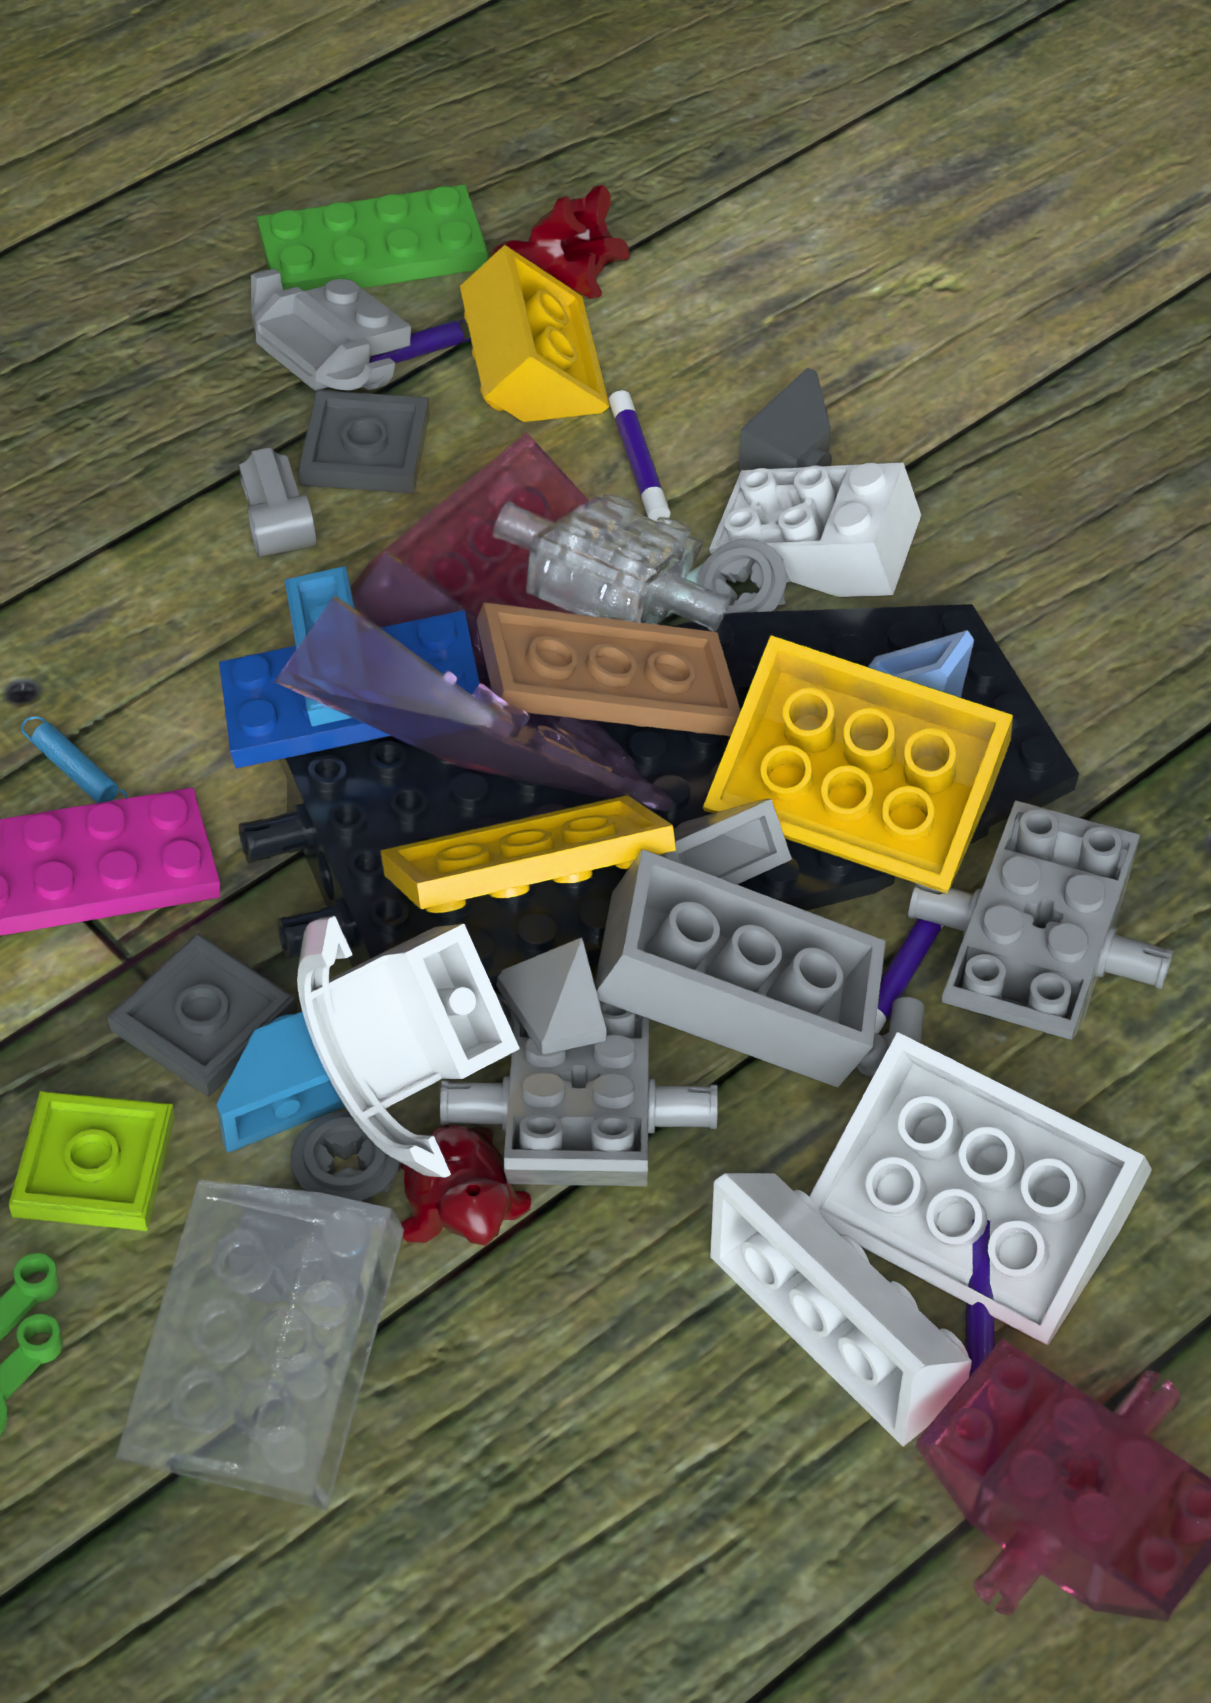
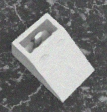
[709,462,921,597]

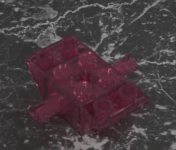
[916,1338,1211,1622]

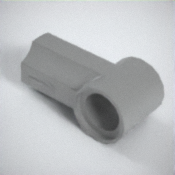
[239,448,316,557]

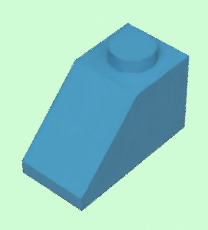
[216,1012,345,1153]

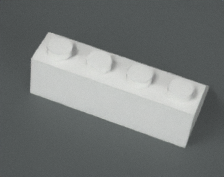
[710,1173,972,1447]

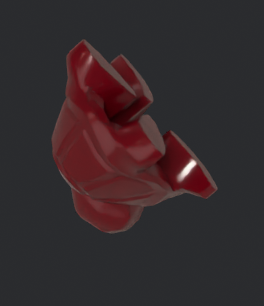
[487,185,629,299]
[399,1125,531,1246]

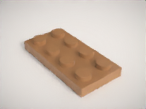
[477,602,741,736]

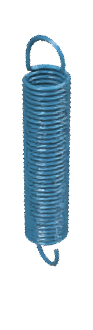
[21,716,128,803]

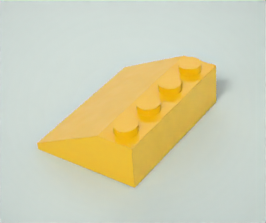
[703,636,1013,894]

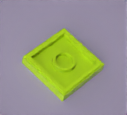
[9,1091,175,1231]

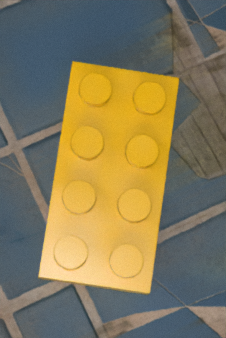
[381,795,676,913]

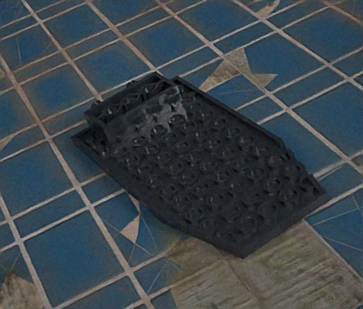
[239,604,1079,991]

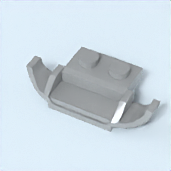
[251,268,411,391]

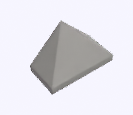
[660,799,792,885]
[496,937,607,1055]

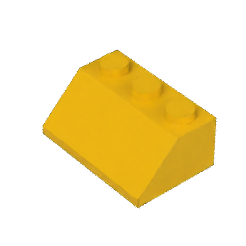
[460,245,610,422]

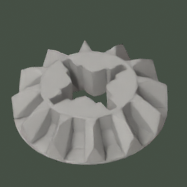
[696,539,790,618]

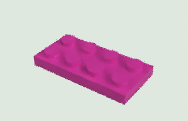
[0,787,220,936]

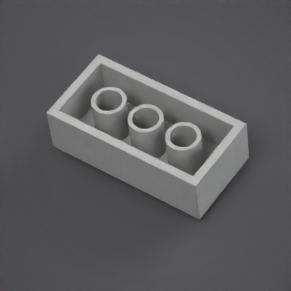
[594,849,885,1088]

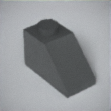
[739,368,832,472]

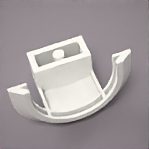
[297,916,520,1178]

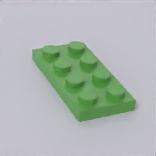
[257,184,488,291]

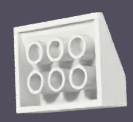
[810,1032,1152,1346]

